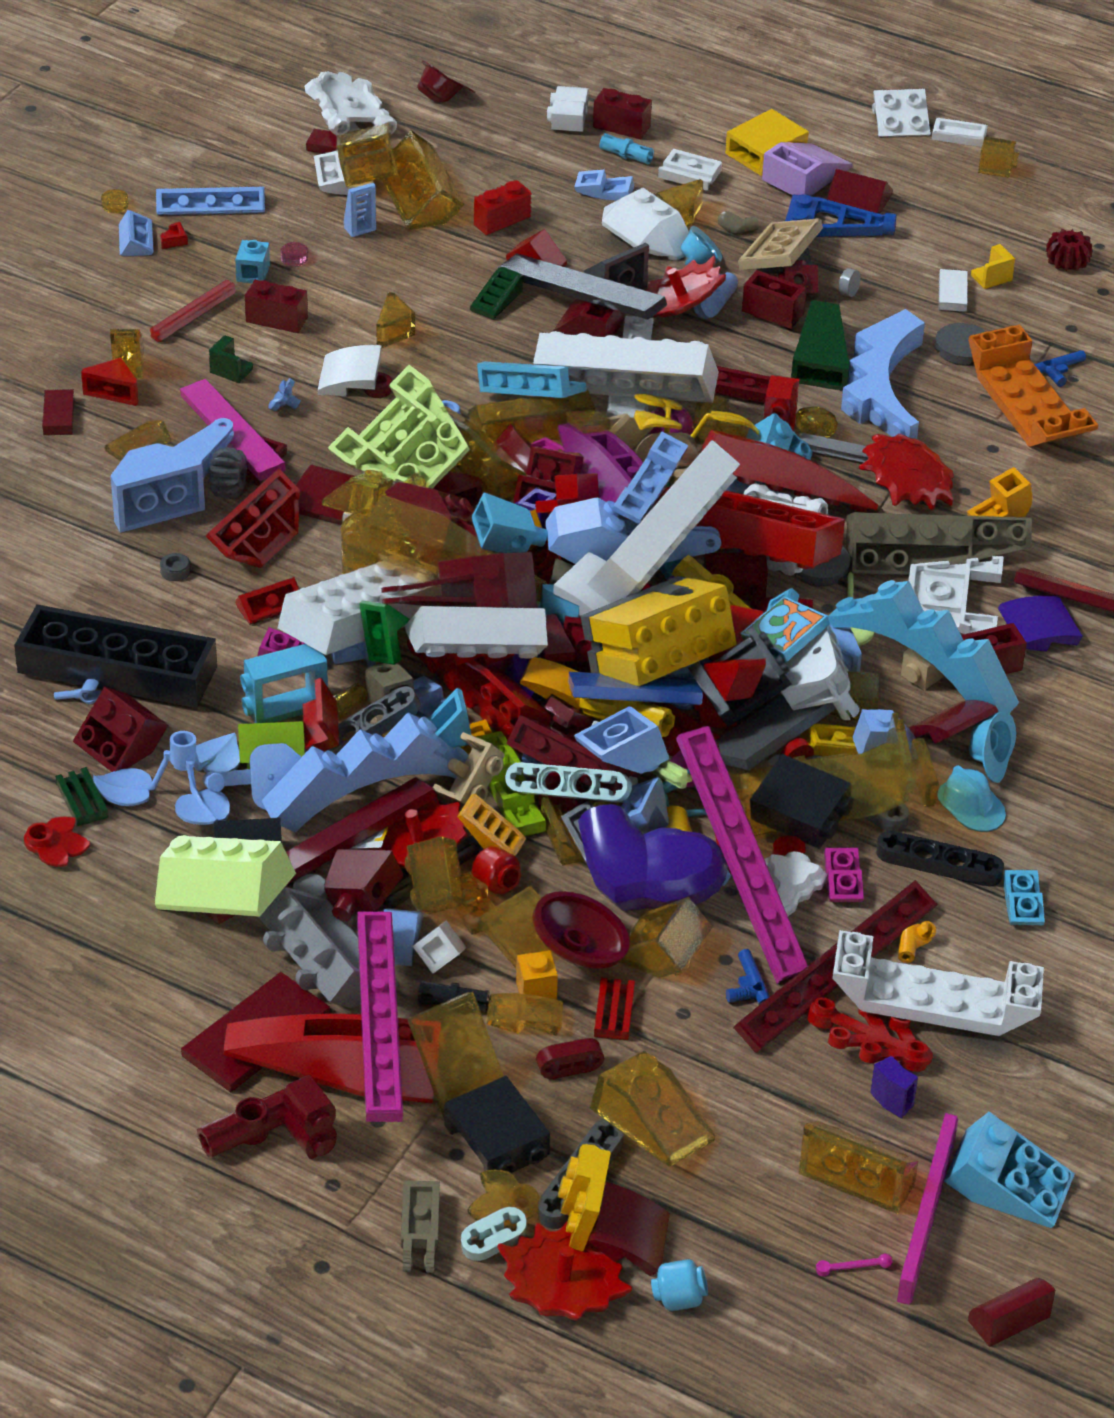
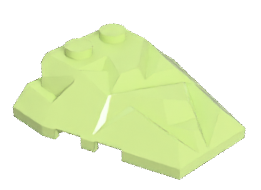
[328,365,470,489]

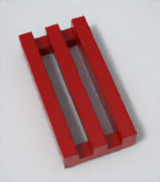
[594,977,635,1040]

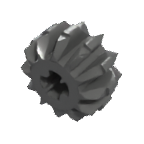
[209,448,248,499]

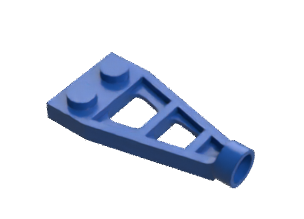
[785,194,897,237]

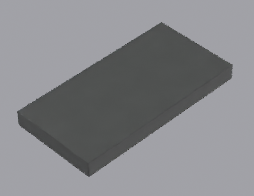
[715,694,836,770]

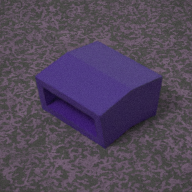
[870,1056,918,1119]

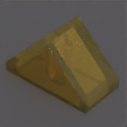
[376,292,415,348]

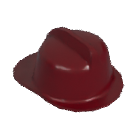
[417,61,475,102]

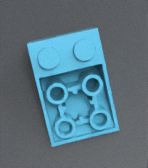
[944,1112,1075,1228]

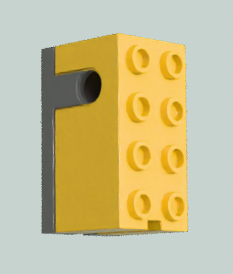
[581,576,737,686]

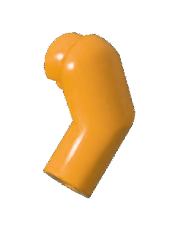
[898,921,936,963]

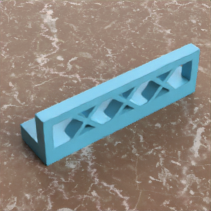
[477,361,587,398]

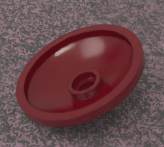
[532,891,630,969]

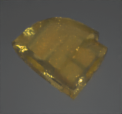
[796,406,838,438]

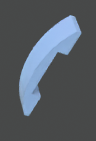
[612,432,688,524]

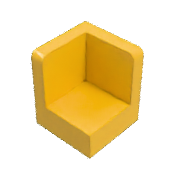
[971,244,1015,289]

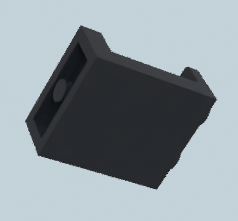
[688,626,792,727]
[444,1075,550,1183]

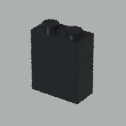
[750,754,854,849]

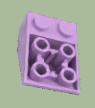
[762,142,853,196]

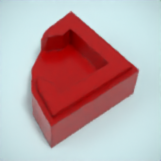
[160,222,188,249]

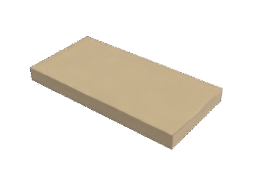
[738,219,823,270]

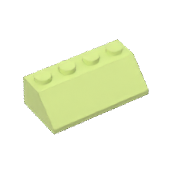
[155,835,296,917]

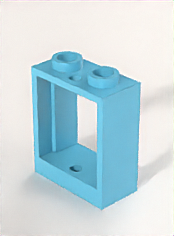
[240,644,328,723]

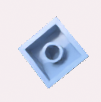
[574,706,669,774]

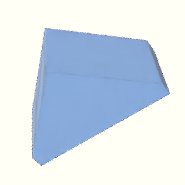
[384,908,424,966]

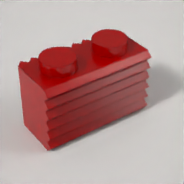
[474,180,532,235]

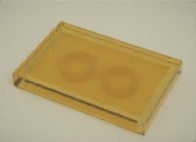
[407,992,504,1118]

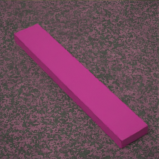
[180,379,286,481]
[897,1113,959,1305]

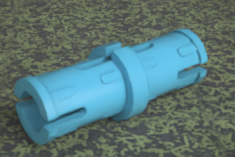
[599,133,654,165]

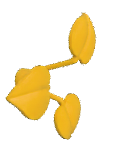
[634,394,759,439]

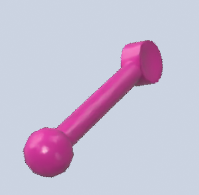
[816,1253,893,1277]

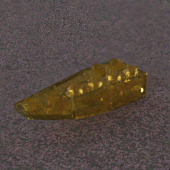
[445,406,526,502]
[357,495,547,607]

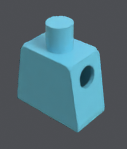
[471,493,548,553]

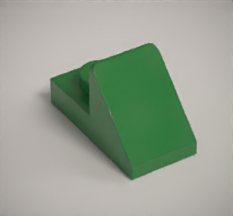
[359,601,410,665]

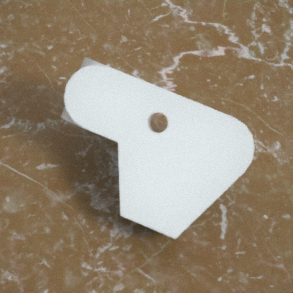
[781,625,859,720]

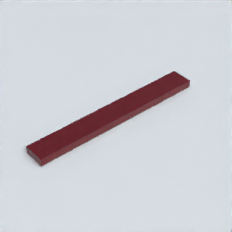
[205,777,436,924]
[733,880,938,1053]

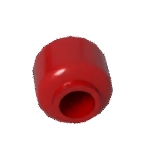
[472,846,521,895]

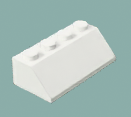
[405,606,548,658]

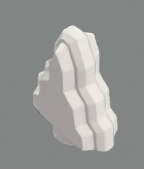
[764,851,828,916]

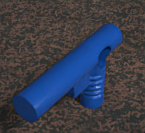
[1034,350,1086,387]
[725,949,770,1005]

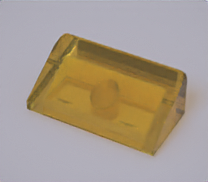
[104,420,171,461]
[541,796,584,866]

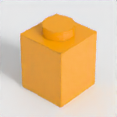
[516,950,558,1008]

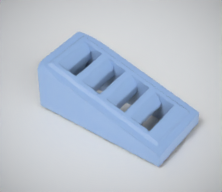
[344,183,376,237]

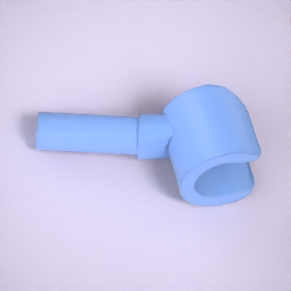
[54,679,101,704]

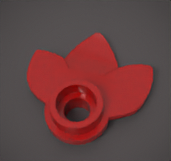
[24,816,90,867]

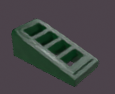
[470,266,523,320]

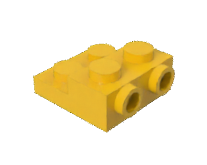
[558,1144,611,1251]

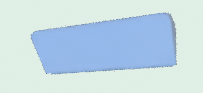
[119,210,154,256]

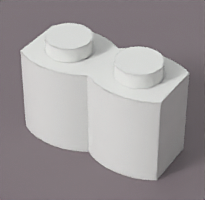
[547,86,589,132]

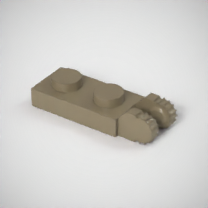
[401,1181,440,1272]

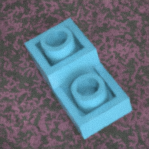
[1003,870,1045,925]

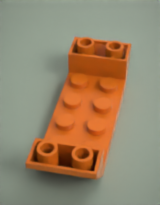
[968,324,1098,447]

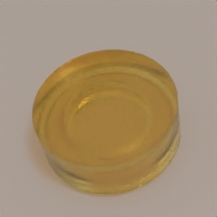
[101,189,129,213]

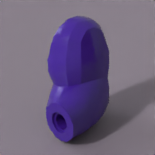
[578,804,728,911]

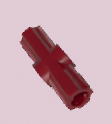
[197,1088,288,1157]

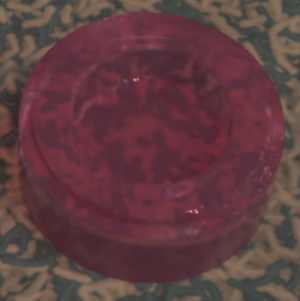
[281,242,308,266]

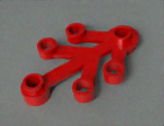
[807,997,933,1072]

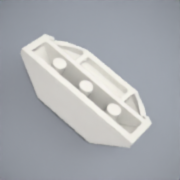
[602,188,689,261]

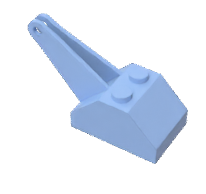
[110,418,234,533]
[545,497,721,564]

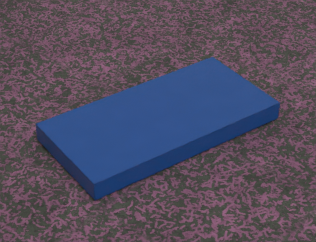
[568,672,703,705]

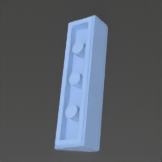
[156,187,265,215]

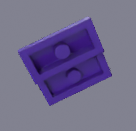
[998,596,1083,652]

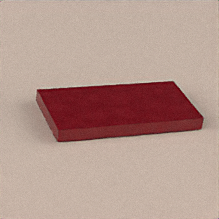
[181,972,330,1093]

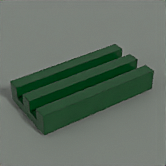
[55,767,108,826]

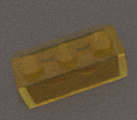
[799,1121,918,1214]

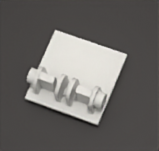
[872,89,930,137]

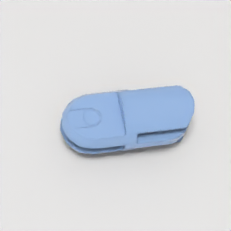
[694,272,738,319]

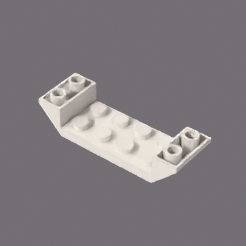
[832,930,1044,1036]

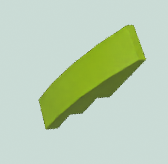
[476,731,546,836]

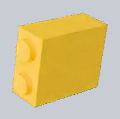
[725,109,809,176]

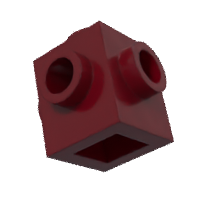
[778,260,818,300]

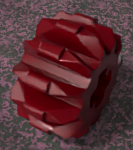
[1046,229,1093,271]

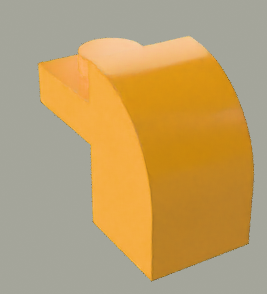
[967,467,1033,517]

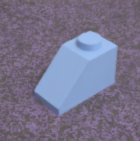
[852,709,922,761]

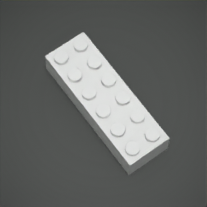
[533,331,719,403]
[588,440,740,603]
[278,555,440,655]

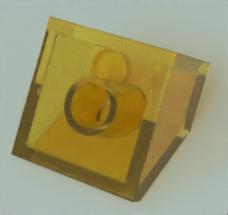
[621,897,713,978]

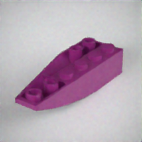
[558,421,654,518]

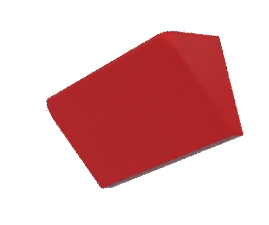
[235,577,300,625]

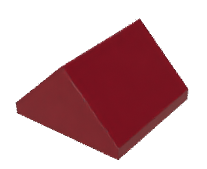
[827,169,893,214]

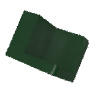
[209,335,253,383]

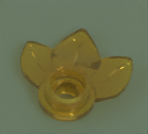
[467,1170,540,1232]

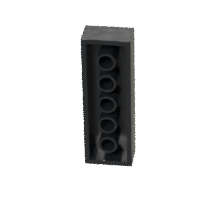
[14,604,217,708]

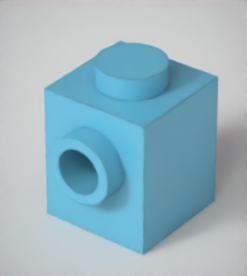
[235,240,270,283]

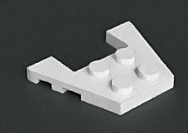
[909,556,1004,634]

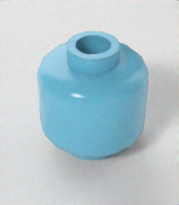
[651,1259,708,1311]

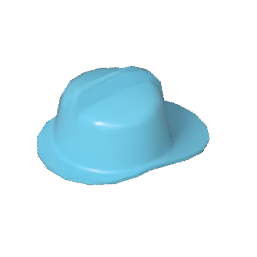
[680,226,722,266]
[969,711,1016,783]
[937,765,1006,832]

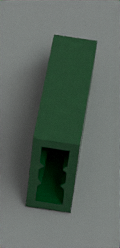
[791,300,850,391]

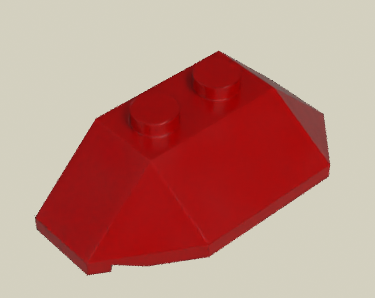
[206,468,300,568]

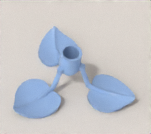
[93,731,240,825]

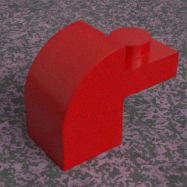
[535,473,599,515]

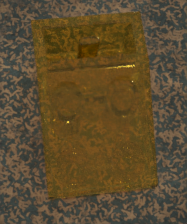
[336,123,398,187]

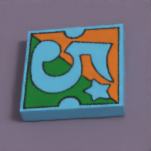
[740,596,830,662]

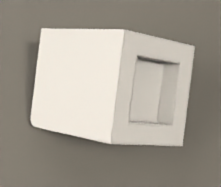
[412,920,466,974]

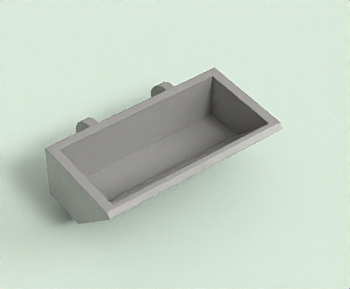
[259,887,398,1008]

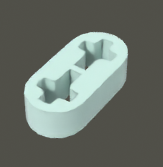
[461,1207,527,1261]

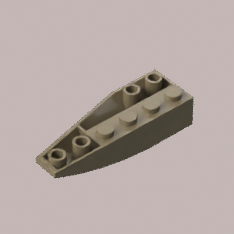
[846,512,1032,575]

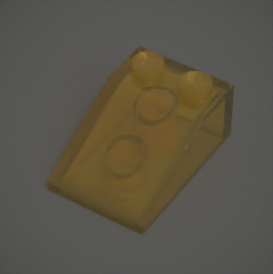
[590,1051,716,1167]

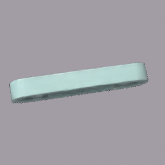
[505,762,632,803]

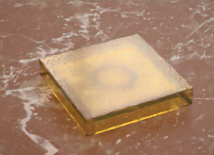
[477,886,552,969]

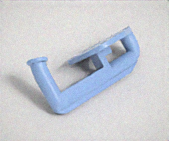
[202,743,302,810]

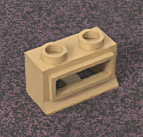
[433,732,505,807]

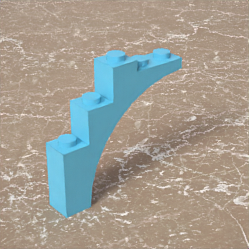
[828,580,1019,719]

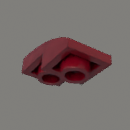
[491,424,532,477]

